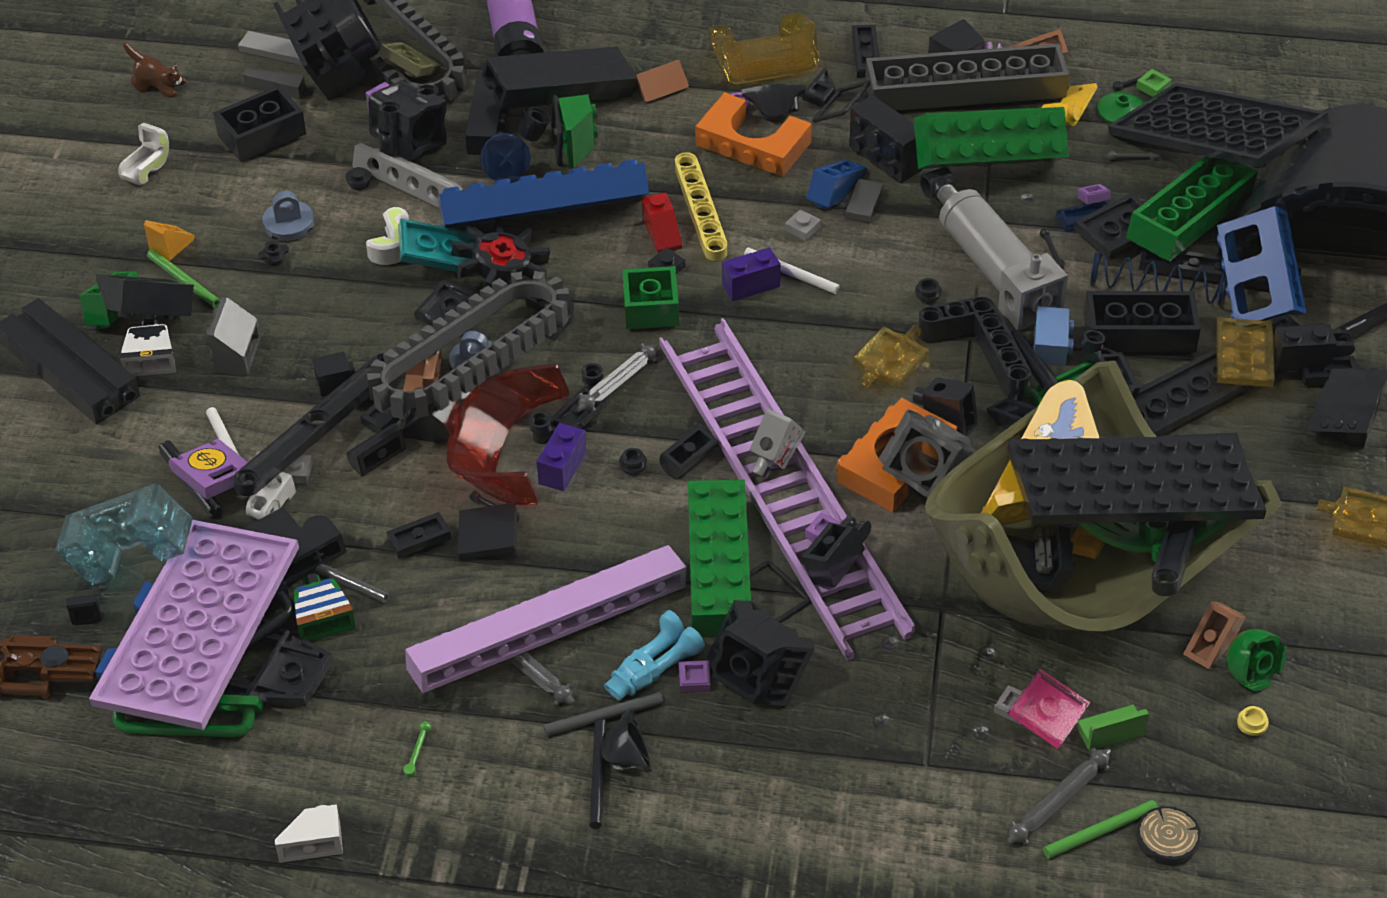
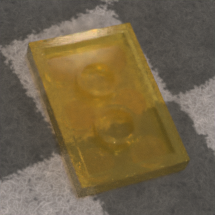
[1216,317,1274,387]

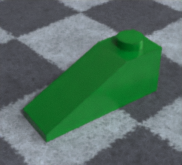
[80,271,138,329]

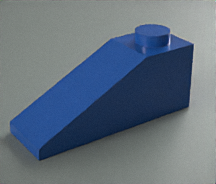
[806,159,868,209]

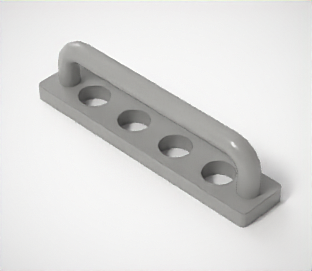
[352,143,463,207]

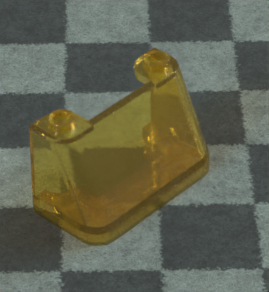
[708,12,819,84]

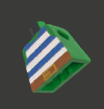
[294,573,356,642]

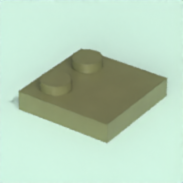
[378,42,441,78]

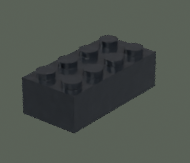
[1083,291,1201,352]

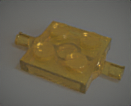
[853,325,929,388]
[1316,486,1387,548]

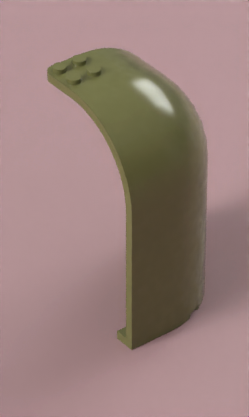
[925,361,1282,631]

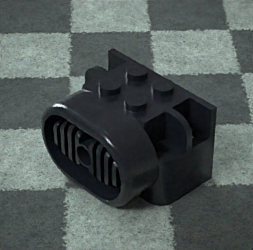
[273,0,381,101]

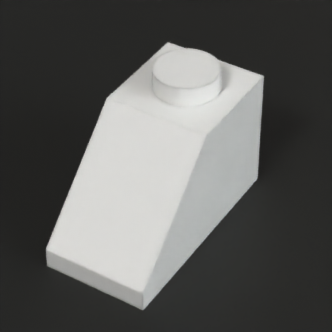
[275,805,343,863]

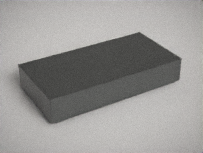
[845,179,883,223]

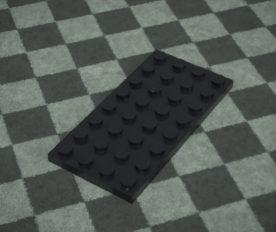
[1108,83,1329,168]
[1007,435,1267,525]

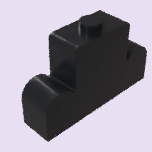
[243,508,347,585]

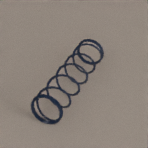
[1090,252,1227,306]

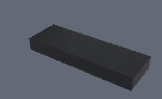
[851,25,880,78]

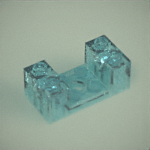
[55,483,193,585]

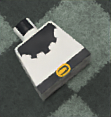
[120,319,177,376]

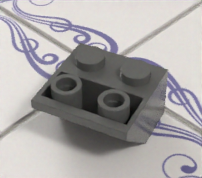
[206,297,261,376]

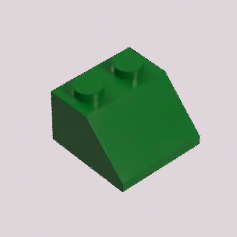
[558,94,598,169]

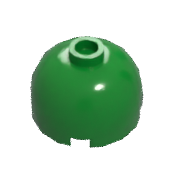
[1226,629,1286,691]

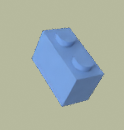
[1034,306,1074,366]

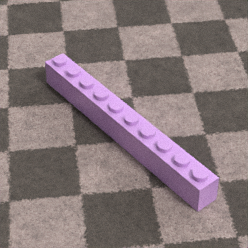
[405,545,686,693]

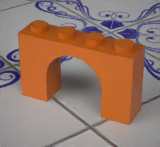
[695,92,812,177]
[836,397,957,513]

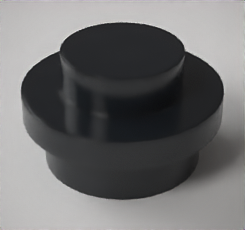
[346,167,371,190]
[915,278,942,302]
[619,448,647,474]

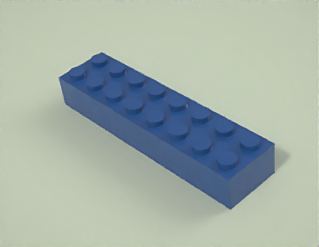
[438,159,649,228]

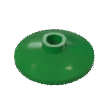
[1097,92,1145,124]

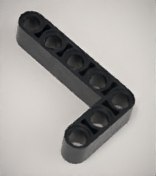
[918,296,1031,401]

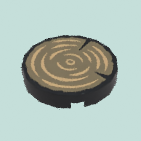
[1137,806,1201,865]

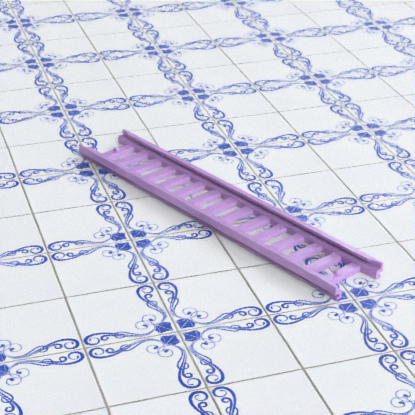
[659,318,915,661]

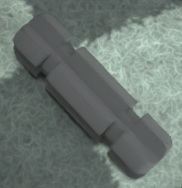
[1034,526,1054,575]

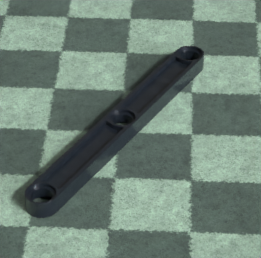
[233,353,384,496]
[1152,521,1201,596]

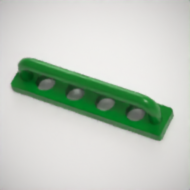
[112,695,263,738]

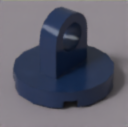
[480,133,531,183]

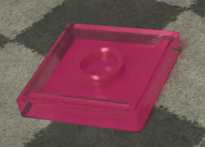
[1007,669,1090,749]

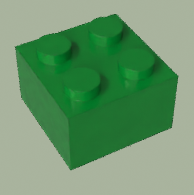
[622,266,679,329]

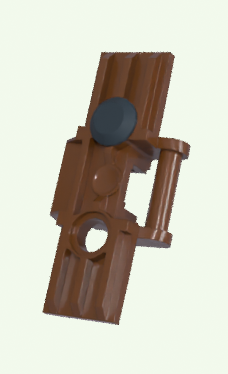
[0,635,102,699]

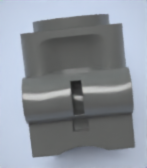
[879,409,976,498]

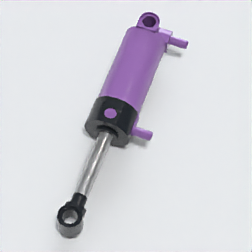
[486,0,550,142]

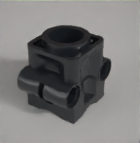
[368,80,447,161]

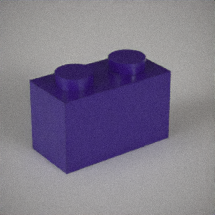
[722,247,781,301]
[536,423,587,492]

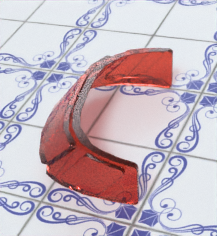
[446,364,570,506]

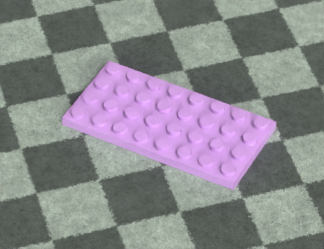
[89,519,299,730]

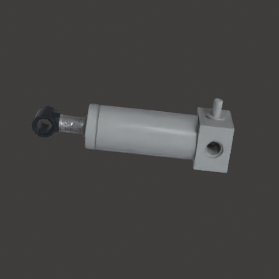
[919,167,1068,331]

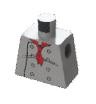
[750,408,806,479]

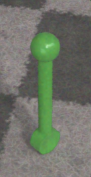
[403,721,431,777]

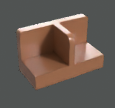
[403,348,443,391]

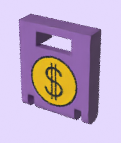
[169,439,249,499]

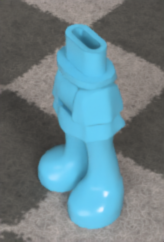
[604,610,705,701]

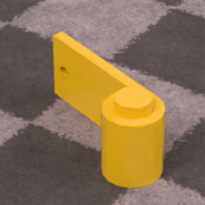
[1042,83,1097,127]

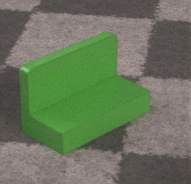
[1077,705,1149,751]

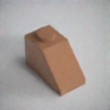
[1183,602,1246,669]

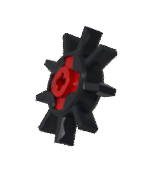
[451,218,550,288]

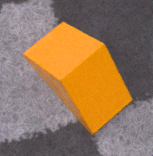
[144,220,195,261]

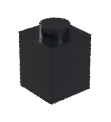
[312,352,355,396]

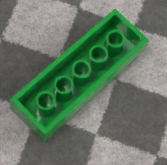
[913,107,1069,169]
[1126,156,1258,262]
[688,479,751,637]

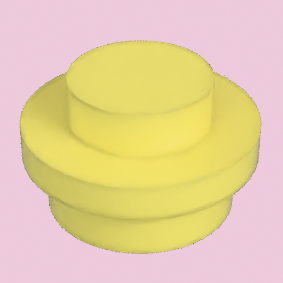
[1237,706,1269,736]

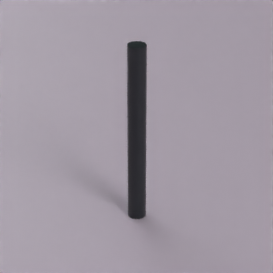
[589,720,607,829]

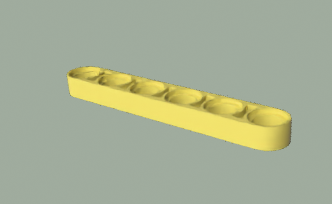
[675,152,727,261]

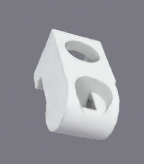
[246,472,296,520]

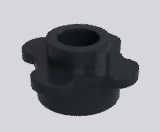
[258,241,289,266]

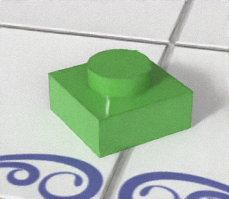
[1136,69,1172,97]

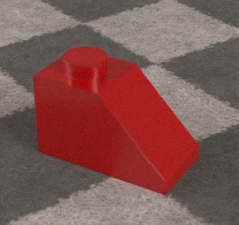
[641,193,682,254]

